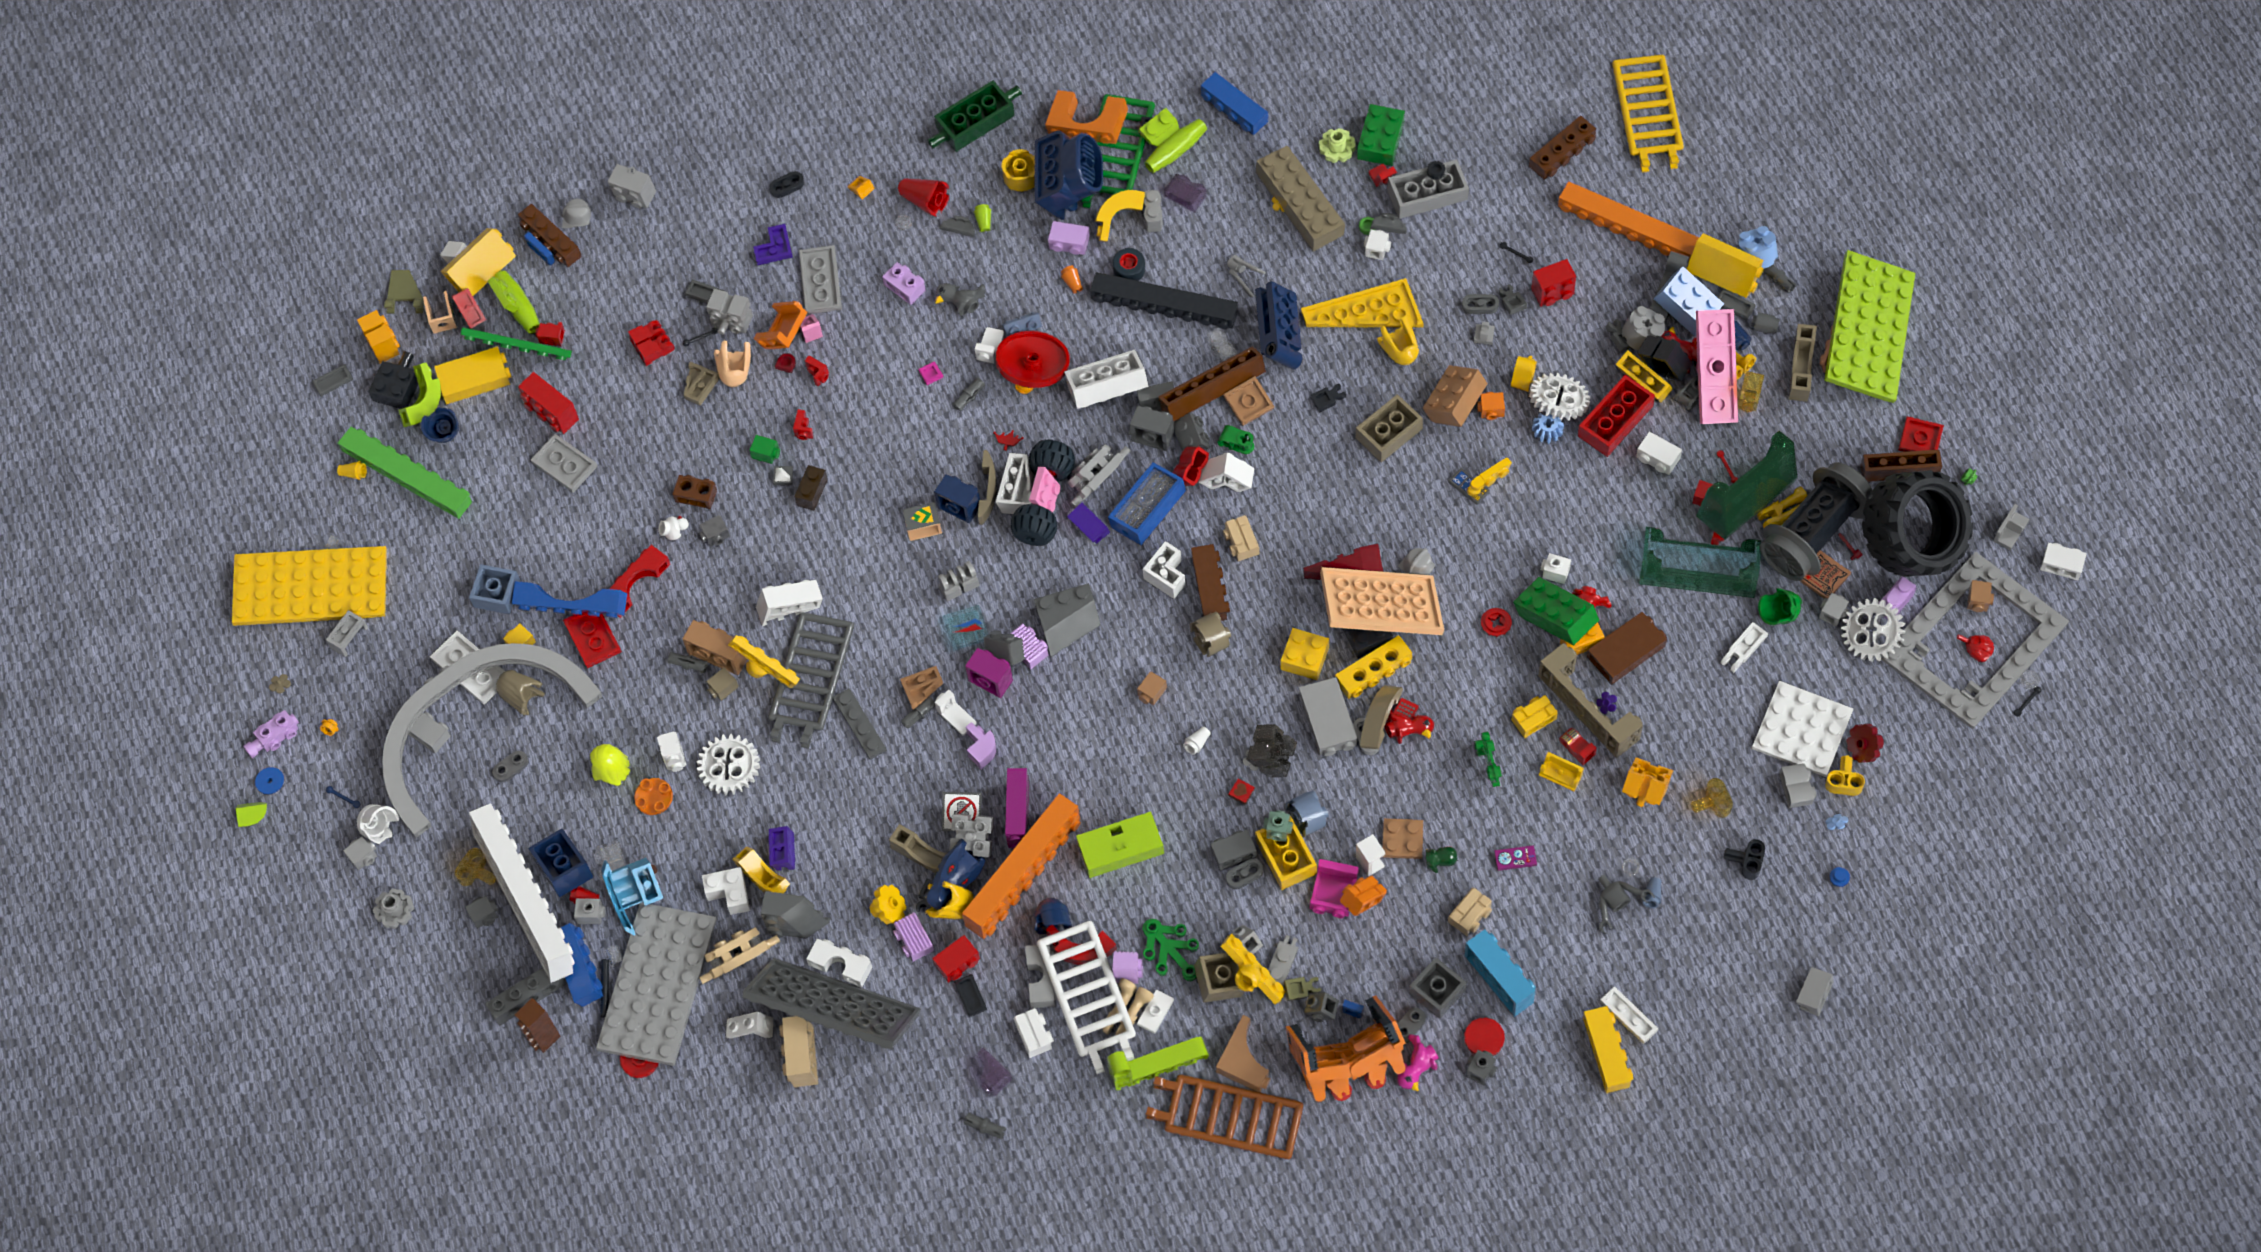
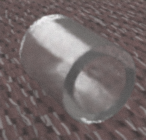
[605,945,623,968]

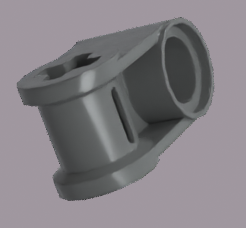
[1674,375,1699,411]

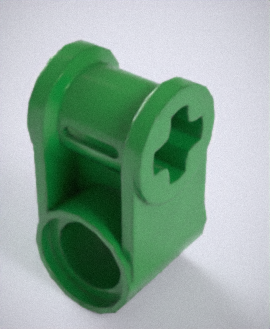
[1217,425,1255,454]

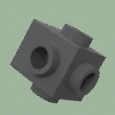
[1304,991,1339,1022]
[1466,1050,1498,1086]

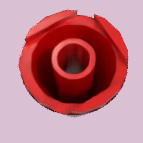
[898,178,949,216]

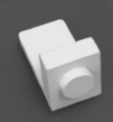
[975,327,1004,364]
[935,690,976,736]
[726,1011,773,1038]

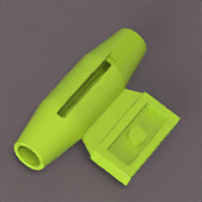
[1138,108,1207,173]
[488,270,540,334]

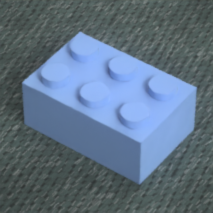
[1654,267,1724,336]

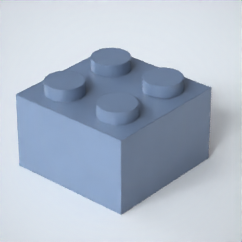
[469,564,521,614]

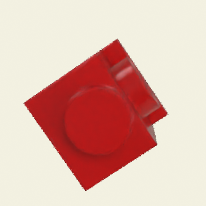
[535,322,565,346]

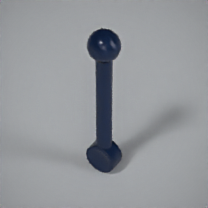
[326,786,361,808]

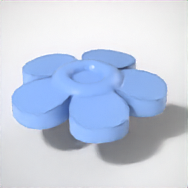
[1825,814,1849,830]

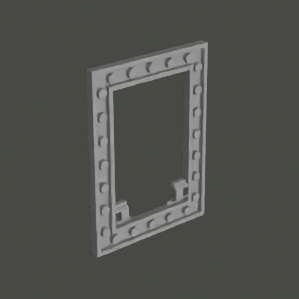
[1881,552,2069,729]

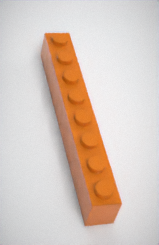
[1558,181,1699,263]

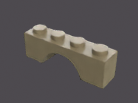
[1789,324,1817,402]
[889,824,947,873]

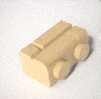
[1223,515,1259,561]
[1448,887,1492,936]

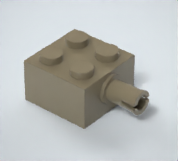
[1194,953,1245,1003]

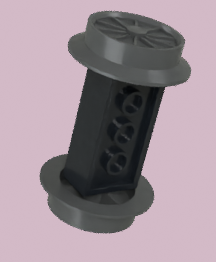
[1760,462,1872,581]

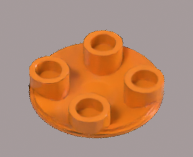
[634,778,673,815]

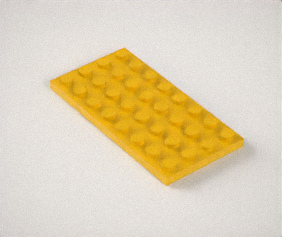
[232,546,387,626]

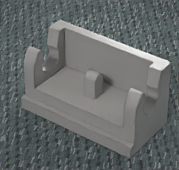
[1796,967,1834,1017]

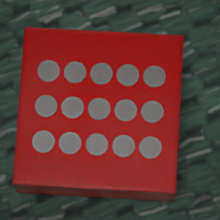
[1393,698,1419,720]

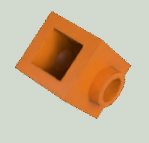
[1477,392,1505,420]

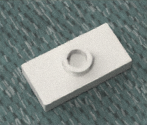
[1137,990,1174,1034]

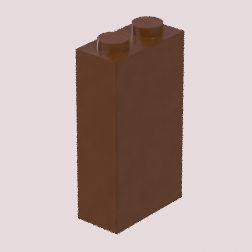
[1587,612,1667,685]

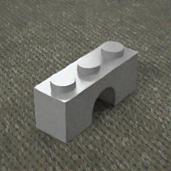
[1025,945,1058,1009]

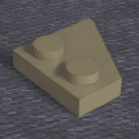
[684,362,720,406]

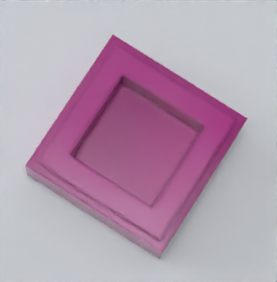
[918,361,943,385]

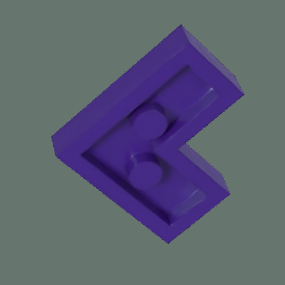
[753,224,793,265]

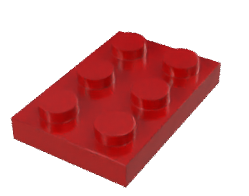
[563,612,622,669]

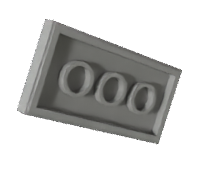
[799,245,842,314]

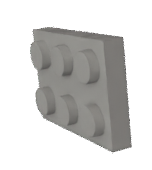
[531,434,598,493]

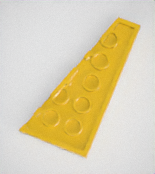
[1301,278,1424,327]

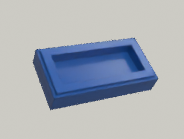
[524,232,555,266]

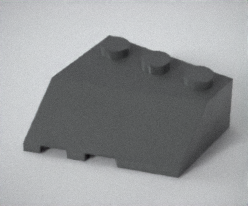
[1034,583,1101,657]
[761,891,830,939]

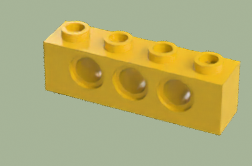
[1335,635,1412,699]

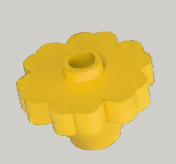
[870,885,906,925]

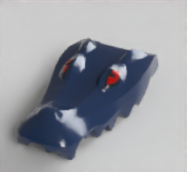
[924,839,985,910]

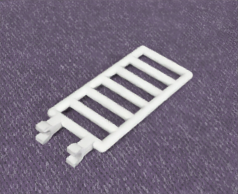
[1037,921,1136,1074]

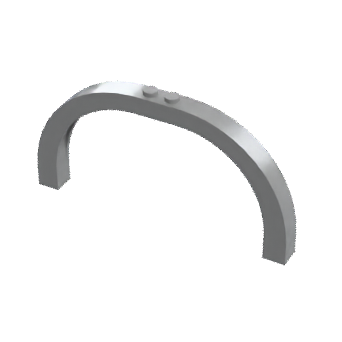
[382,643,602,838]

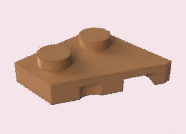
[900,666,943,709]

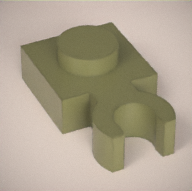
[1283,977,1321,1001]

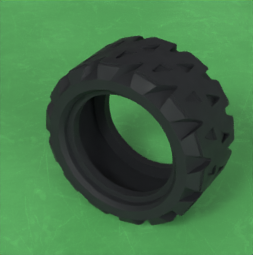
[1862,470,1973,576]

